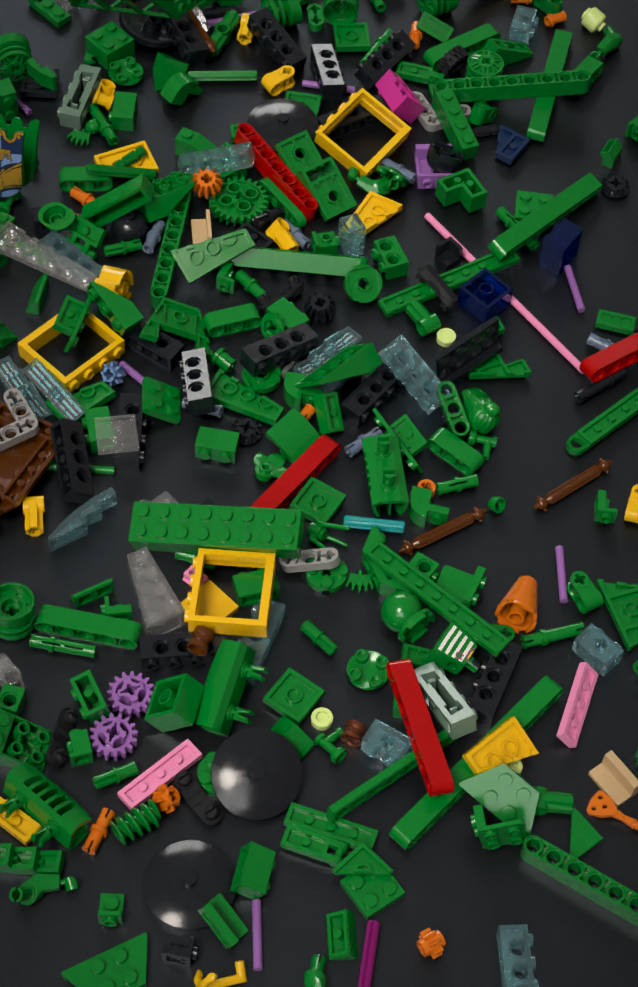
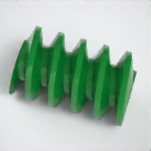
[109,799,161,846]

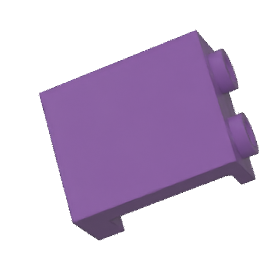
[414,144,453,189]

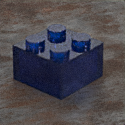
[539,218,583,276]
[457,268,513,323]

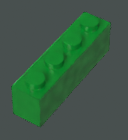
[432,88,479,161]
[81,174,154,227]

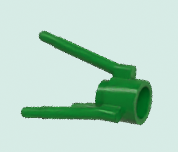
[306,520,350,548]

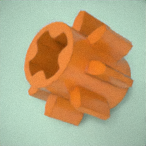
[152,784,180,814]
[416,927,446,960]

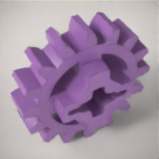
[107,671,154,719]
[89,713,138,761]

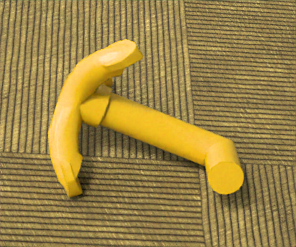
[194,960,247,987]

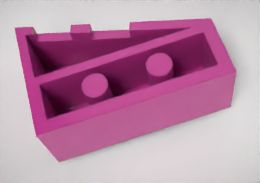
[375,69,426,124]

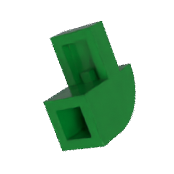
[160,72,203,106]
[283,371,323,411]
[408,486,450,528]

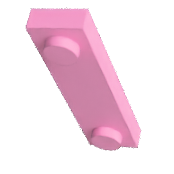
[556,662,599,748]
[117,739,202,811]

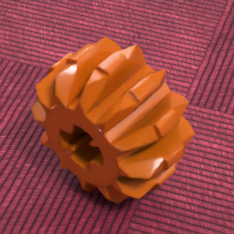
[192,167,223,199]

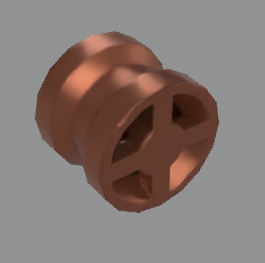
[340,719,367,747]

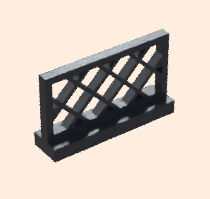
[429,316,503,393]

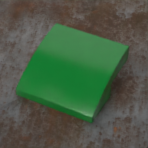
[266,408,320,464]

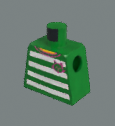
[426,621,481,674]

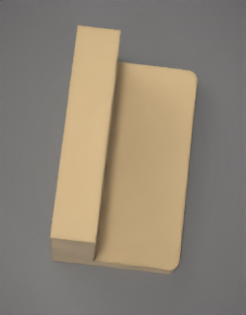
[191,209,212,244]
[589,750,638,807]

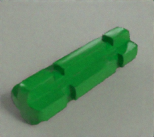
[114,146,146,167]

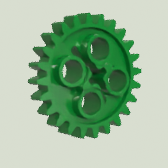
[209,176,269,227]

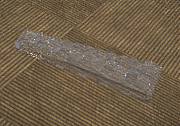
[0,221,97,292]

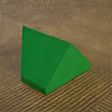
[153,52,190,92]
[270,715,316,761]

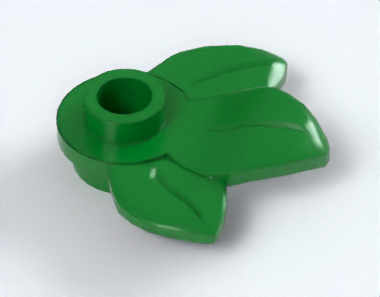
[253,452,287,482]

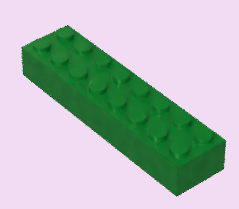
[128,501,305,559]

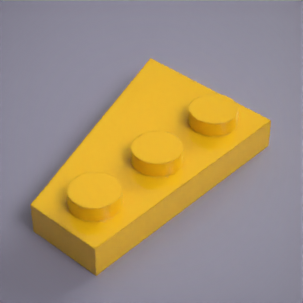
[94,140,159,173]
[344,191,403,238]
[462,716,539,774]

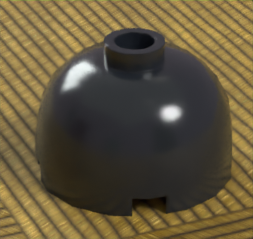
[426,142,464,173]
[111,209,149,243]

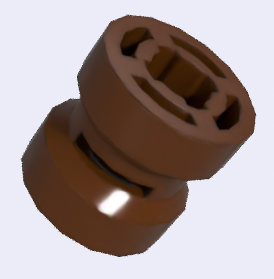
[187,626,215,656]

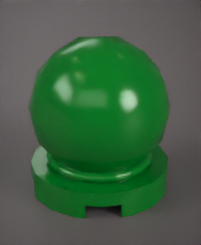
[380,591,436,644]

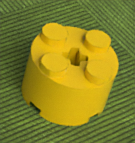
[94,265,134,300]

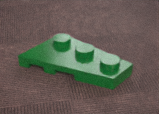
[44,381,116,422]

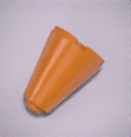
[495,575,538,633]

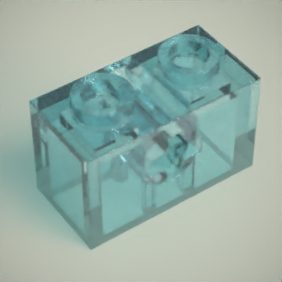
[508,5,539,45]
[338,213,366,256]
[572,623,624,677]
[361,719,413,767]

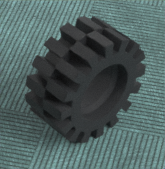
[437,45,470,78]

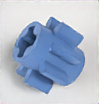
[101,361,127,386]

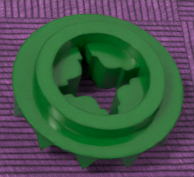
[261,312,286,338]

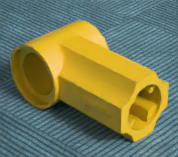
[237,13,254,45]
[265,217,299,251]
[22,496,45,537]

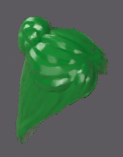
[461,388,501,435]

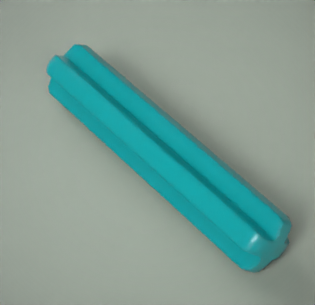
[343,515,405,533]

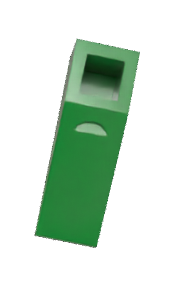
[87,281,144,336]

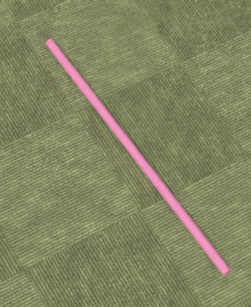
[424,213,584,374]

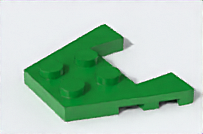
[139,297,213,361]
[456,316,532,380]

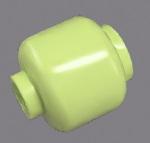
[581,7,606,33]

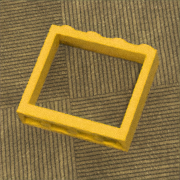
[314,88,412,177]
[17,312,125,394]
[184,548,276,638]

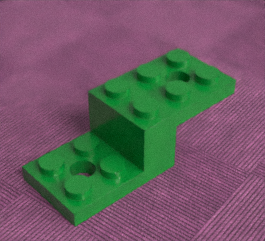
[274,130,357,222]

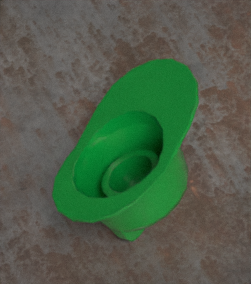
[38,202,76,232]

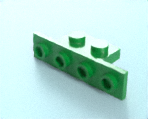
[52,295,94,353]
[372,408,429,474]

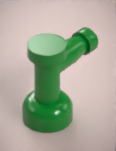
[0,191,21,214]
[467,429,498,460]
[314,727,348,764]

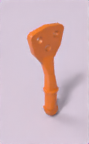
[587,790,638,831]

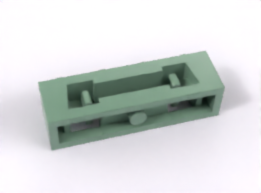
[57,64,102,130]
[414,661,478,740]

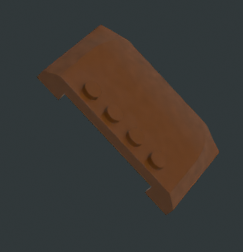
[0,401,55,515]

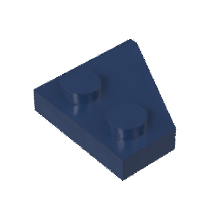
[496,125,530,165]

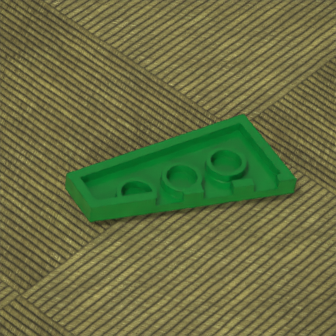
[170,228,256,284]
[211,368,284,426]

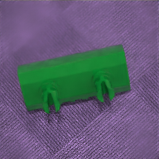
[362,434,409,517]
[195,639,268,737]
[0,762,92,852]

